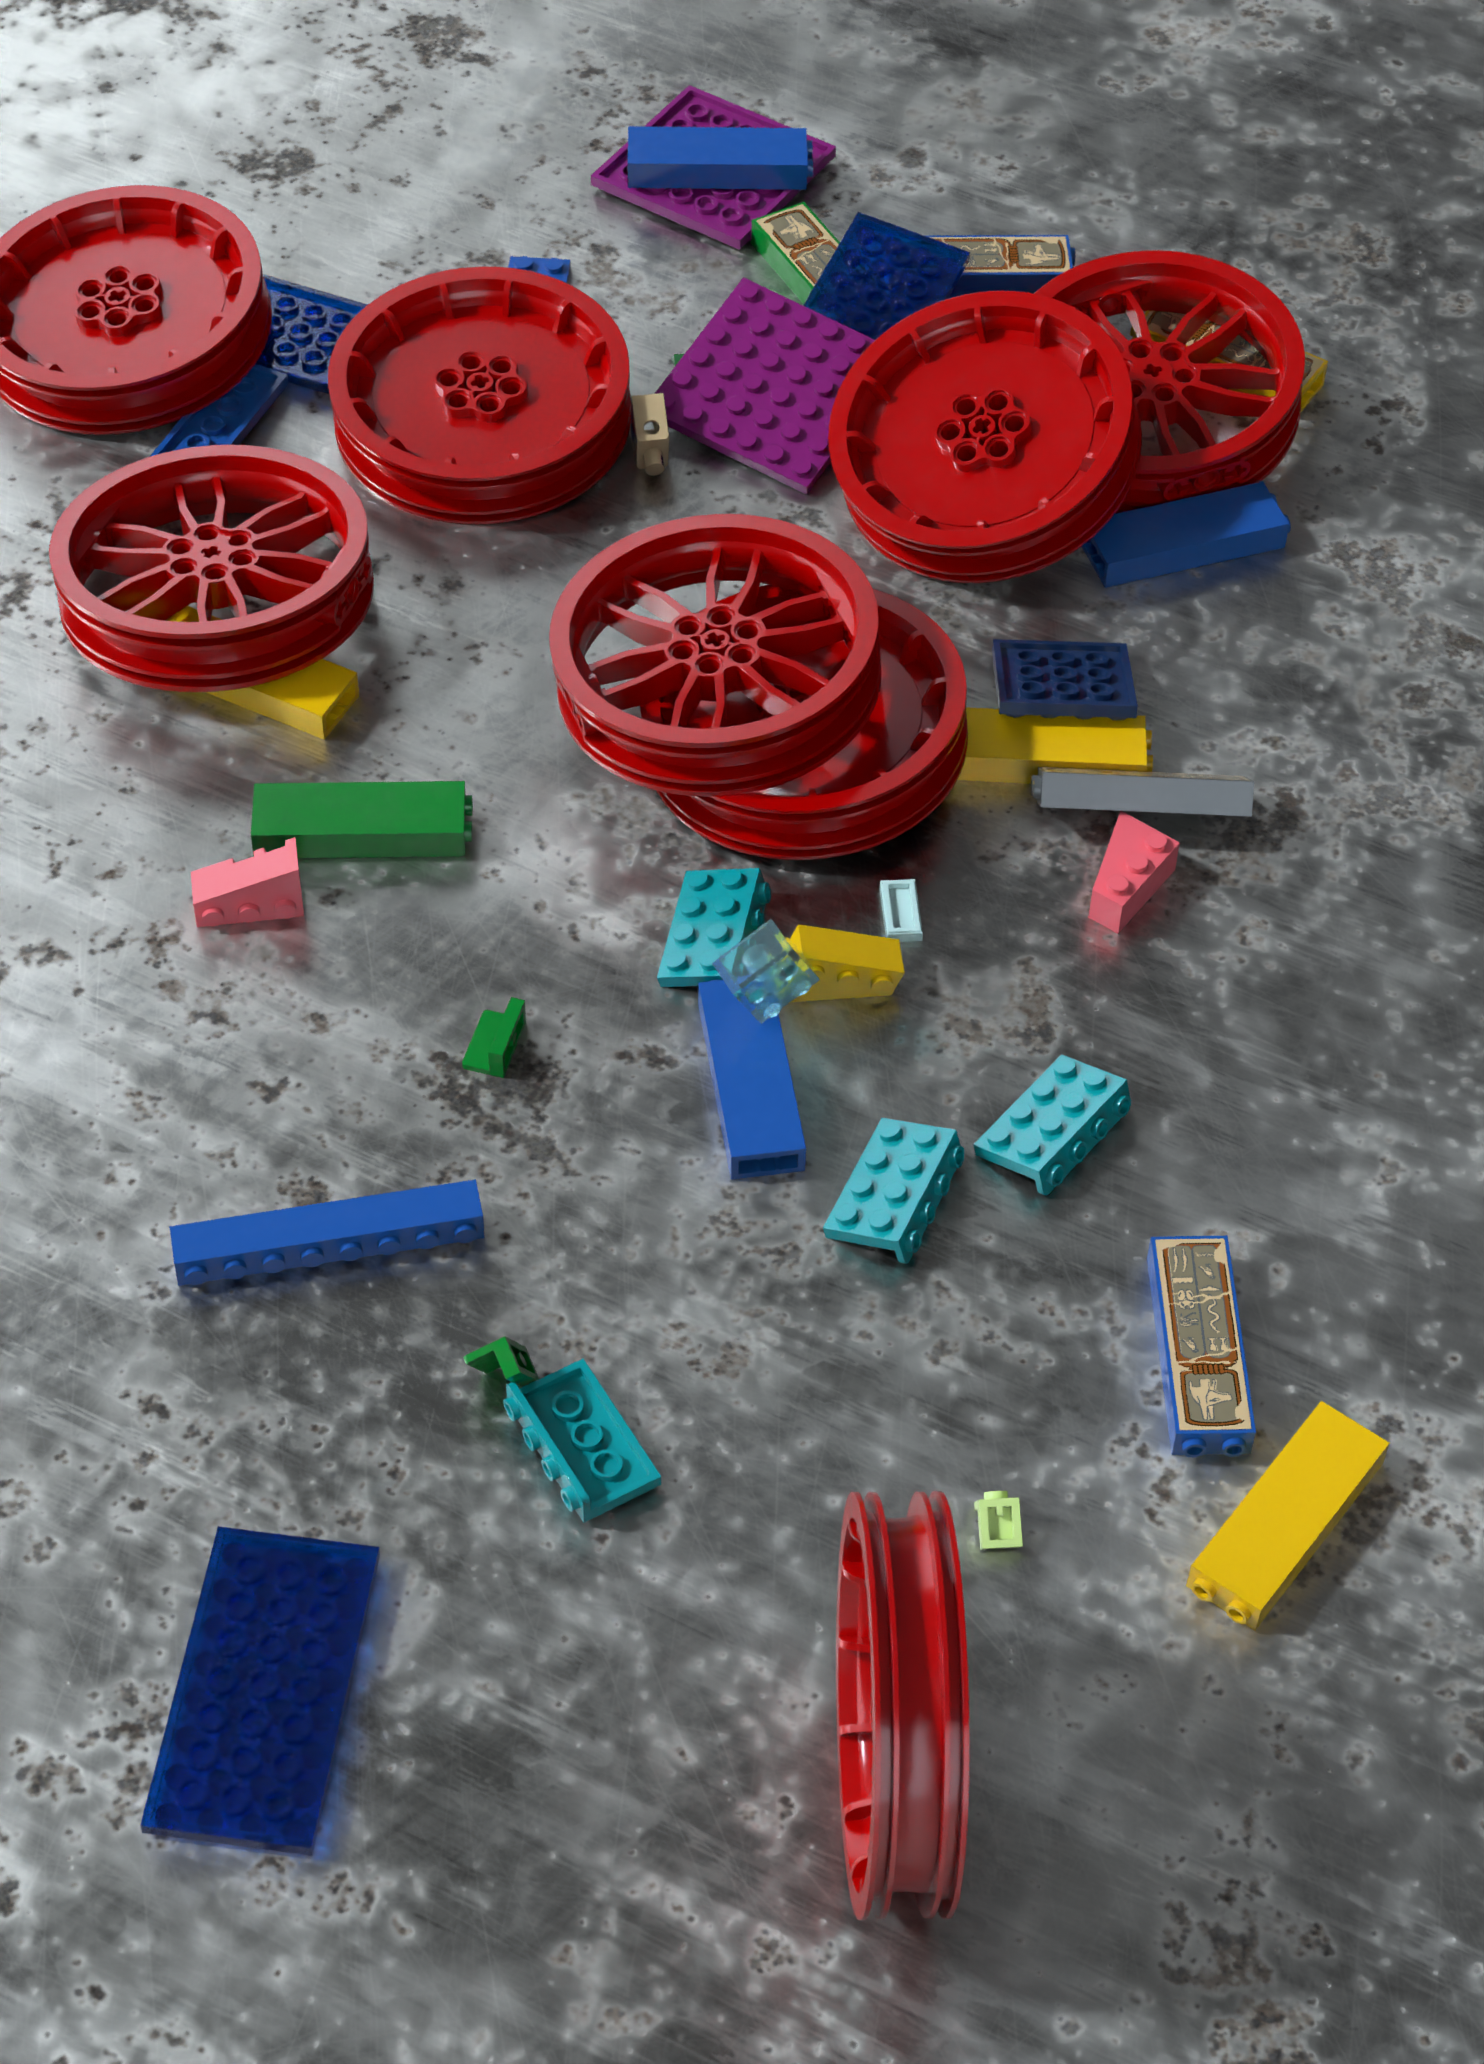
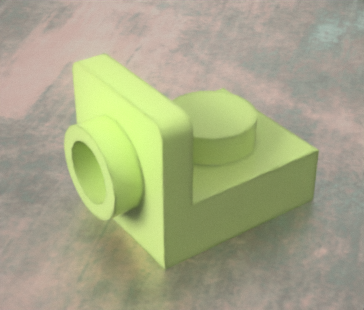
[974,1491,1023,1550]

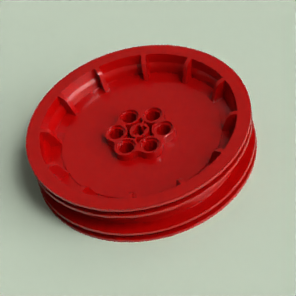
[0,185,272,435]
[328,266,631,524]
[828,291,1142,583]
[640,585,968,860]
[836,1491,970,1920]

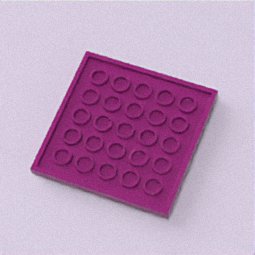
[591,85,836,250]
[654,277,875,495]

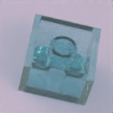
[712,919,820,1024]

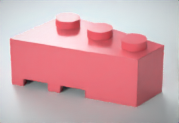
[1088,811,1180,934]
[191,837,304,927]

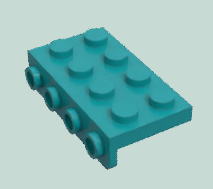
[657,868,771,987]
[973,1054,1131,1196]
[823,1118,965,1264]
[503,1358,661,1523]

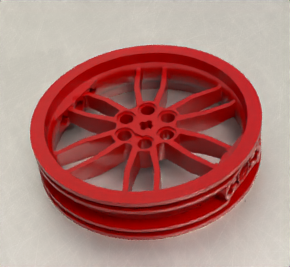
[1034,250,1305,514]
[49,445,374,692]
[549,514,882,797]

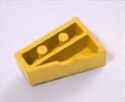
[773,924,905,1003]

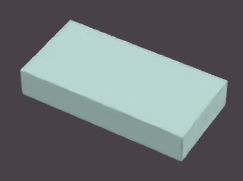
[880,879,923,942]

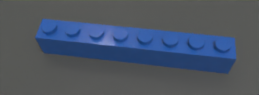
[169,1179,485,1286]

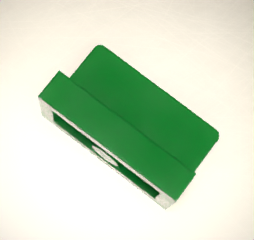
[462,997,526,1078]
[463,1336,539,1387]

